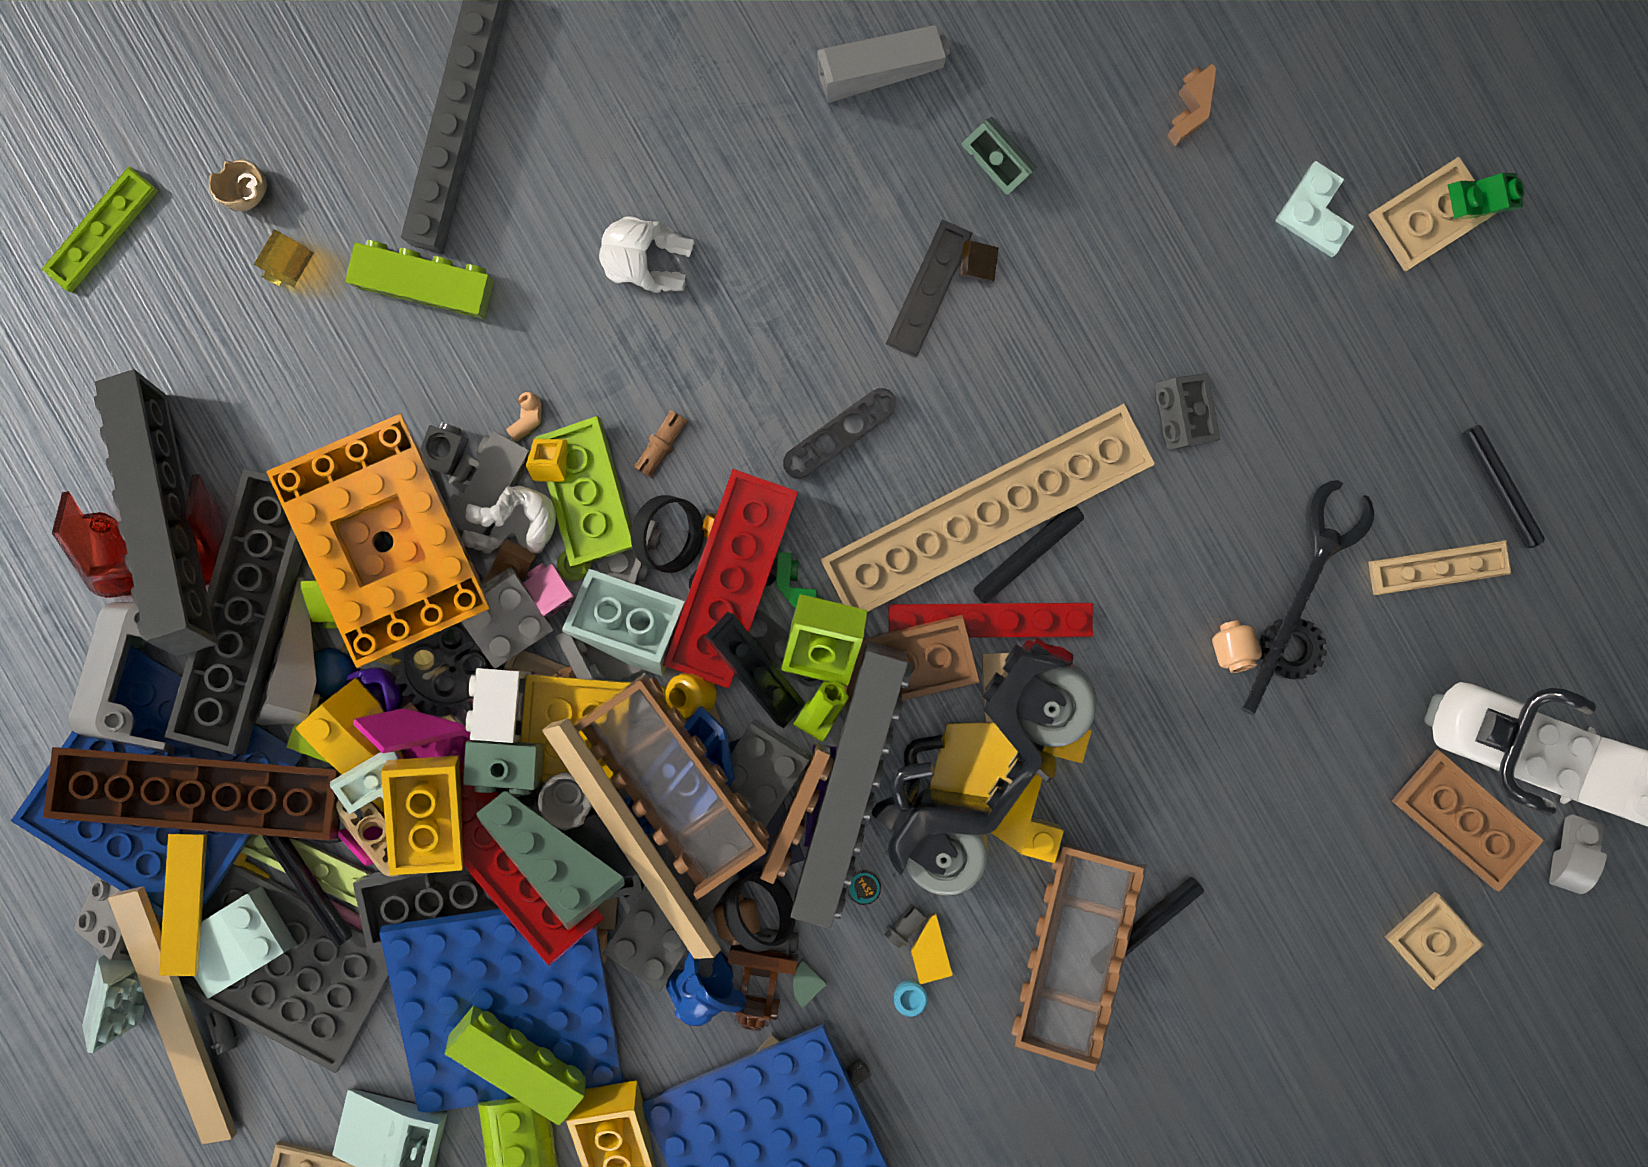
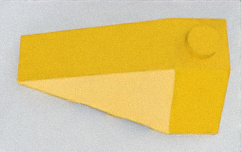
[295,678,404,812]

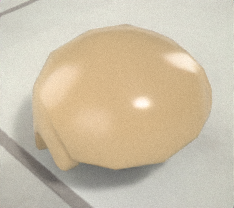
[208,159,267,211]

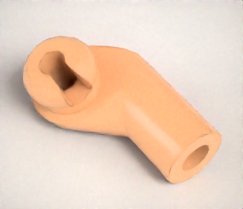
[506,392,542,443]

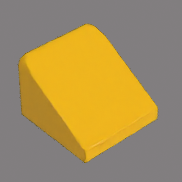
[526,439,567,482]

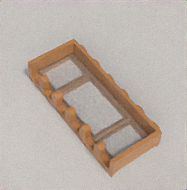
[574,673,769,900]
[1012,843,1147,1071]

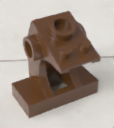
[728,944,798,1031]

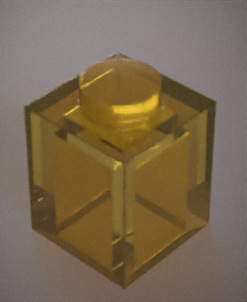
[254,229,314,287]

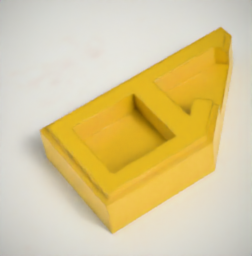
[911,913,953,984]

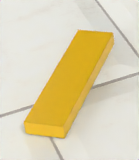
[159,834,207,976]

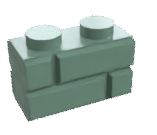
[961,116,1038,195]

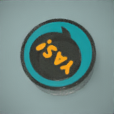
[847,869,881,905]

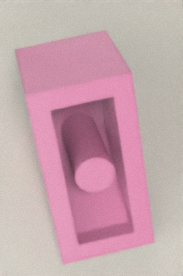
[523,563,576,618]

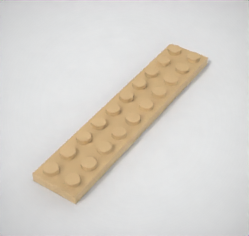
[820,404,1155,612]

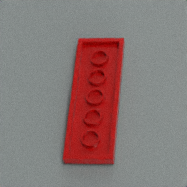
[663,468,798,688]
[460,763,604,966]

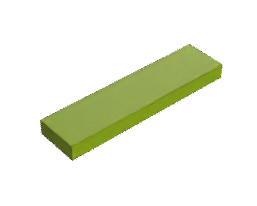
[41,166,159,293]

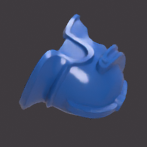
[666,950,747,1026]

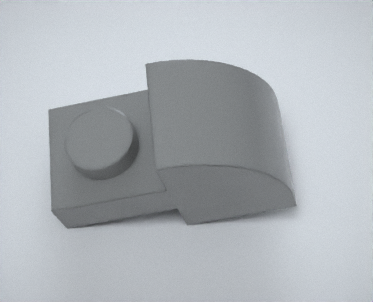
[1549,814,1607,894]

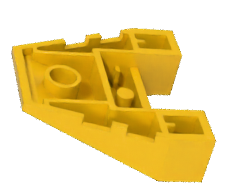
[929,721,1092,864]

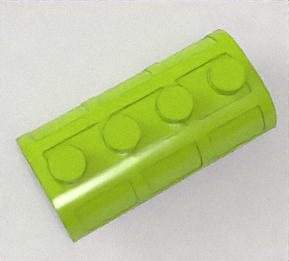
[478,1097,558,1167]

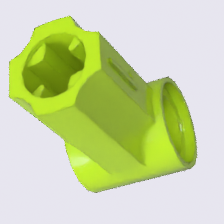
[793,680,849,742]

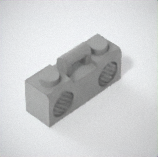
[446,431,530,537]

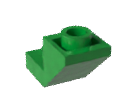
[1448,173,1525,219]
[776,552,823,609]

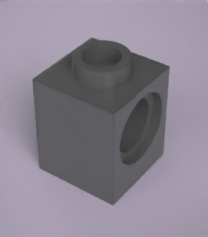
[420,422,469,476]

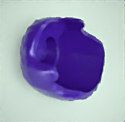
[345,667,402,712]

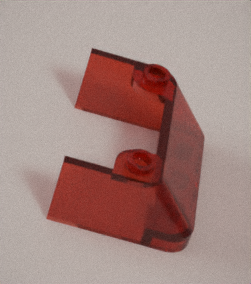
[52,474,223,598]

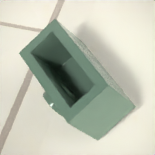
[463,740,544,795]

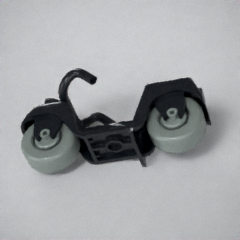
[871,637,1096,896]

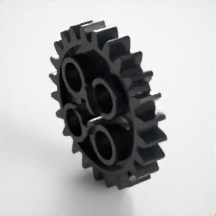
[391,622,504,716]

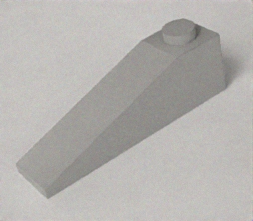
[255,577,320,725]

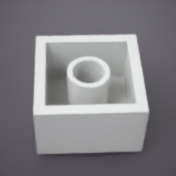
[466,668,531,743]

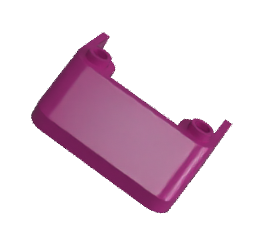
[337,708,471,866]

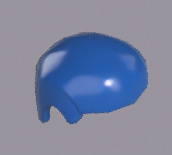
[314,647,360,700]

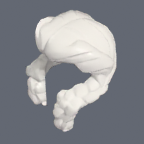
[599,216,695,293]
[461,486,556,554]

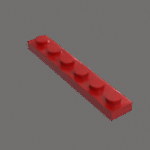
[888,603,1093,638]

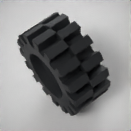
[1260,618,1327,680]

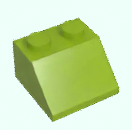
[781,594,867,686]

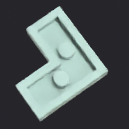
[1275,161,1354,258]
[330,751,401,814]

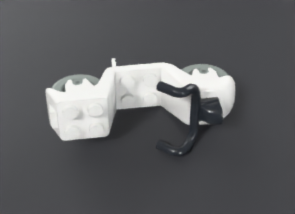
[1424,682,1648,827]

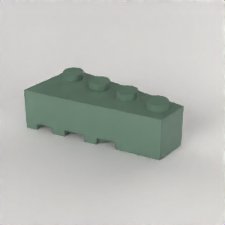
[476,791,625,931]

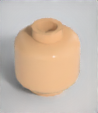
[1212,620,1262,673]

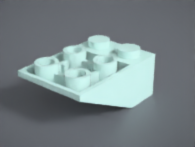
[82,955,144,1054]
[332,1088,448,1167]

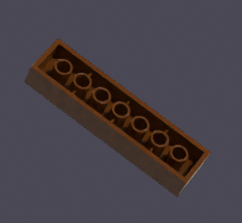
[43,747,342,840]

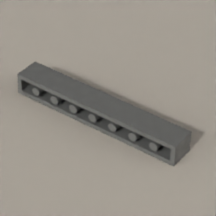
[401,0,510,254]

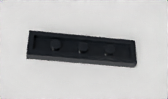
[886,219,973,358]
[705,612,806,728]

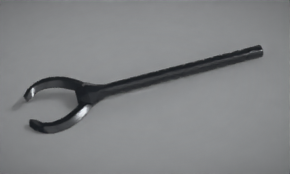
[1242,480,1374,715]

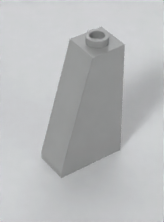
[817,25,950,103]

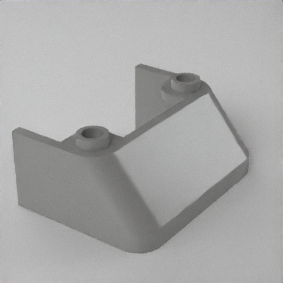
[69,602,175,755]

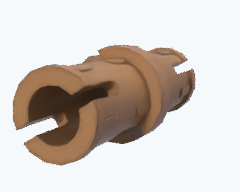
[633,410,688,478]

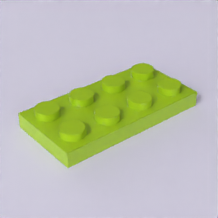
[534,416,632,568]

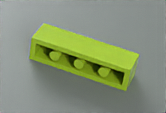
[345,240,495,320]
[445,1005,586,1126]

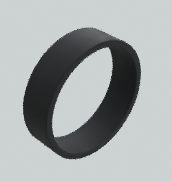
[631,495,704,573]
[723,872,795,952]

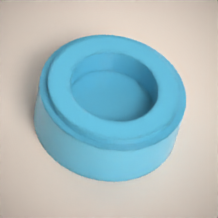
[893,980,928,1017]

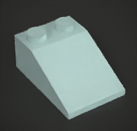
[562,569,685,676]
[194,886,297,999]

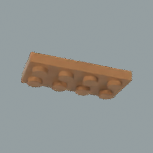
[843,614,980,713]
[760,743,834,884]
[1392,750,1544,892]

